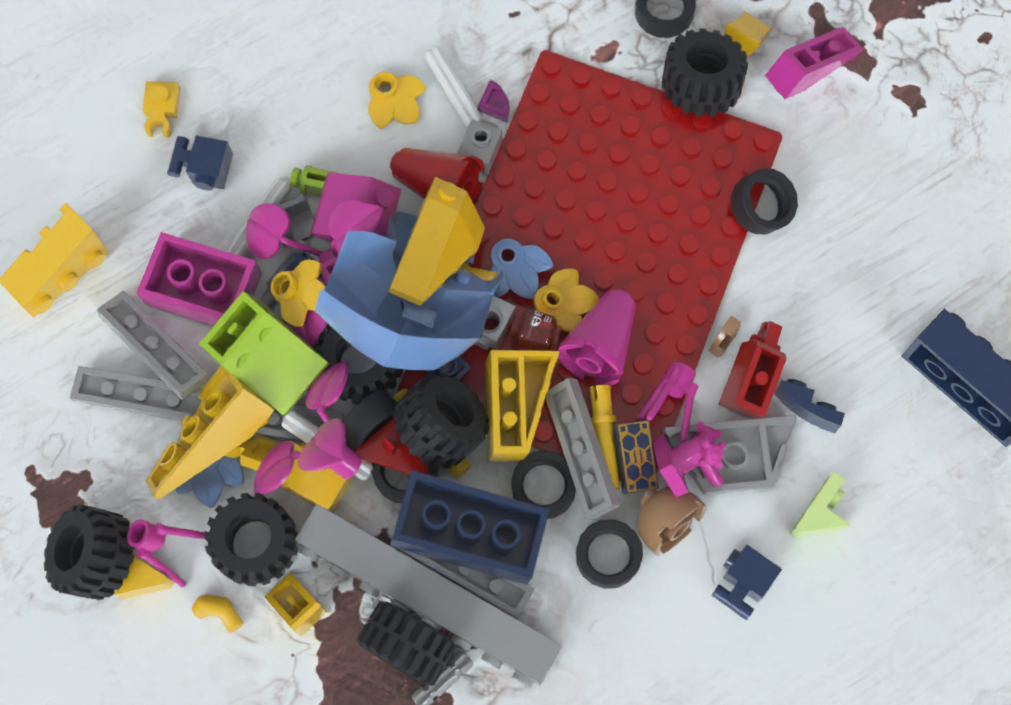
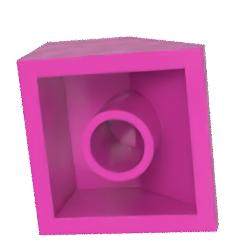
[310,172,402,243]

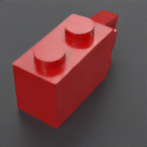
[718,321,786,418]

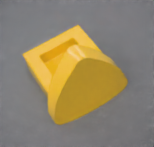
[724,11,772,56]

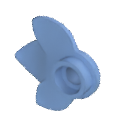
[490,239,553,299]
[176,455,244,508]

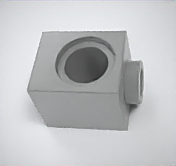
[474,296,516,350]

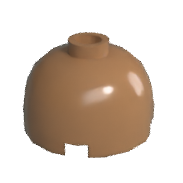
[637,487,706,556]

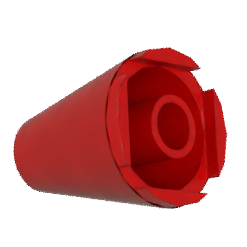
[390,148,485,206]

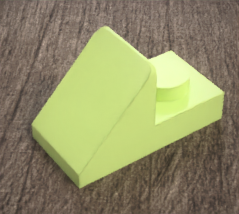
[790,472,850,538]

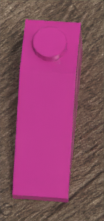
[765,26,863,99]

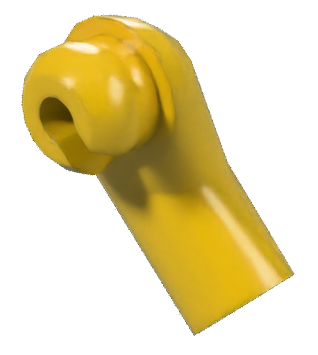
[192,594,244,633]

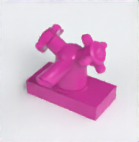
[652,421,726,497]

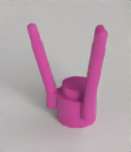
[637,362,699,443]
[127,519,205,587]

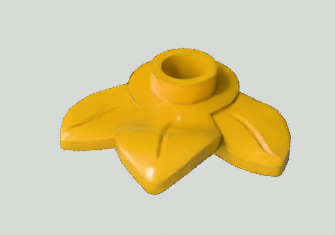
[368,72,426,129]
[270,259,326,327]
[534,268,599,333]

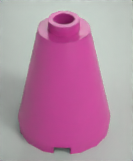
[558,289,636,386]

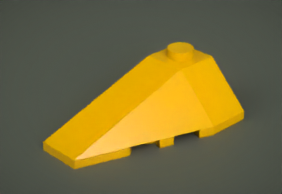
[388,177,485,306]
[146,366,274,500]

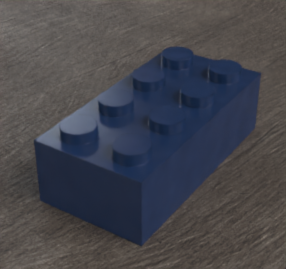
[901,308,1011,447]
[390,470,550,585]

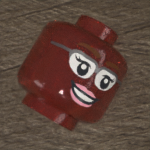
[509,309,562,351]

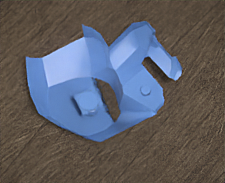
[314,211,503,370]

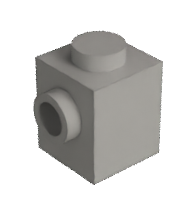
[457,119,503,176]

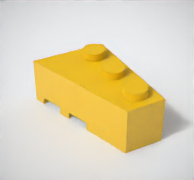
[0,203,109,318]
[485,350,560,462]

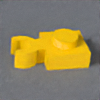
[142,81,180,138]
[225,435,280,471]

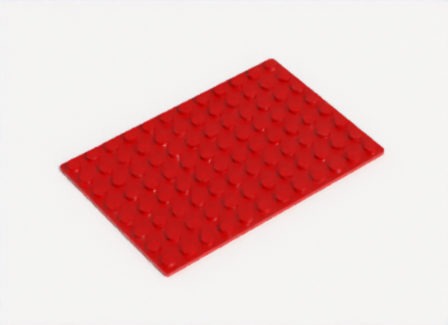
[397,50,782,481]

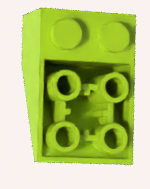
[199,291,330,416]

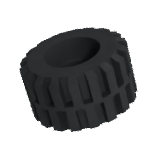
[661,29,748,117]
[315,324,403,404]
[393,372,489,469]
[204,493,298,586]
[43,504,135,600]
[356,601,456,686]

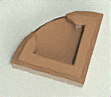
[709,316,741,358]

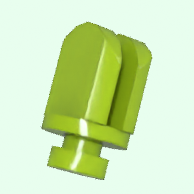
[290,165,336,197]

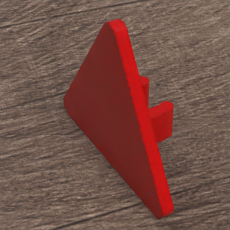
[356,419,429,475]

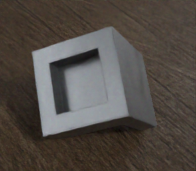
[278,195,314,249]

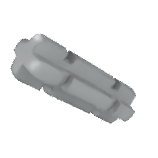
[411,651,474,705]

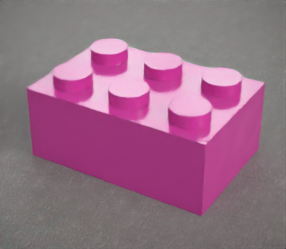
[137,232,262,326]

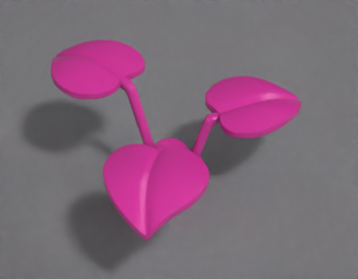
[246,200,383,348]
[254,360,362,494]

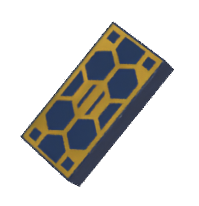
[613,420,659,494]

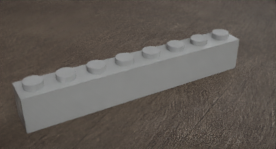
[295,504,562,688]

